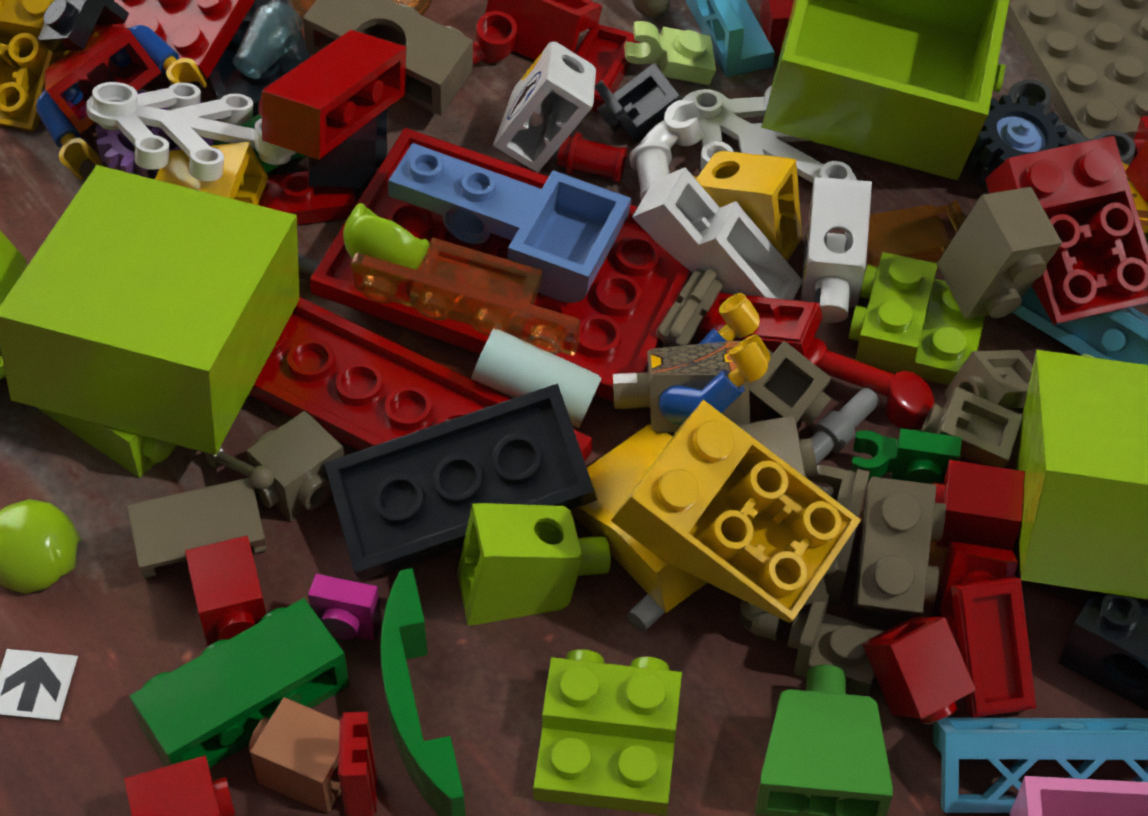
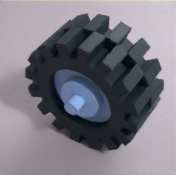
[966,95,1069,186]

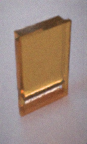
[867,200,966,266]

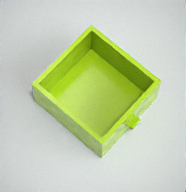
[761,0,1010,180]
[0,165,300,455]
[1014,350,1148,599]

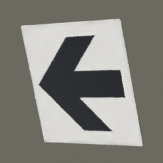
[0,649,78,721]

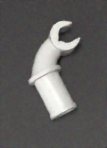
[629,99,705,200]

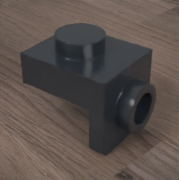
[37,0,129,52]
[595,63,682,144]

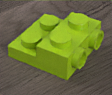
[849,252,985,385]
[533,649,682,816]

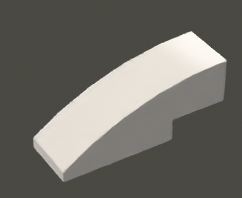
[632,167,803,300]

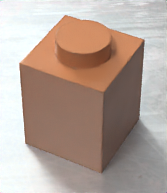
[249,697,341,814]

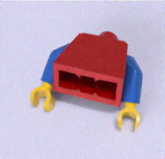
[36,25,206,180]

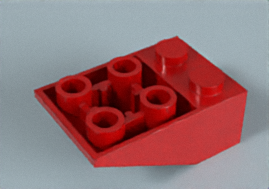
[985,136,1148,325]

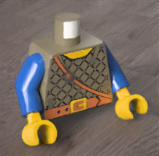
[613,293,770,433]

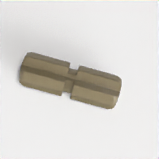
[656,268,723,348]

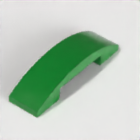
[381,568,466,816]

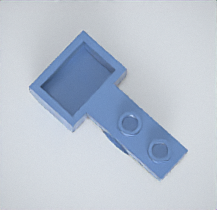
[388,143,631,303]

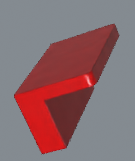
[485,0,603,60]

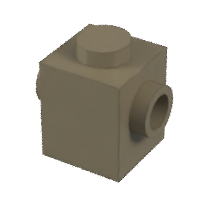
[749,341,832,427]
[247,411,344,522]

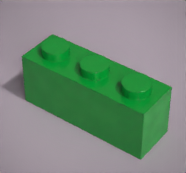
[129,598,350,768]

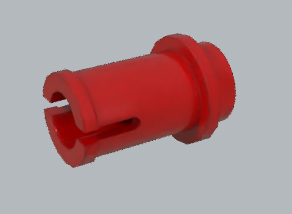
[557,132,628,182]

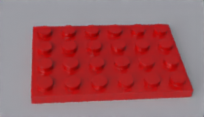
[310,127,692,402]

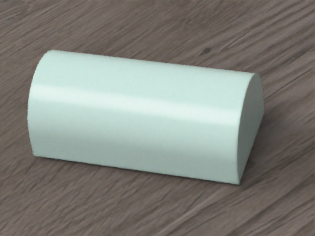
[471,329,602,428]

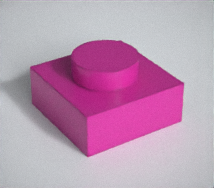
[308,574,382,641]

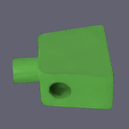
[755,664,893,816]

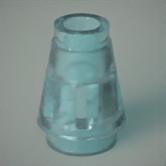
[233,0,303,79]

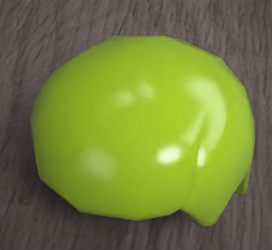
[343,203,431,280]
[0,499,82,594]

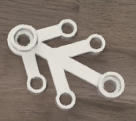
[86,82,296,181]
[683,86,857,190]

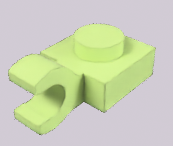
[624,21,716,85]

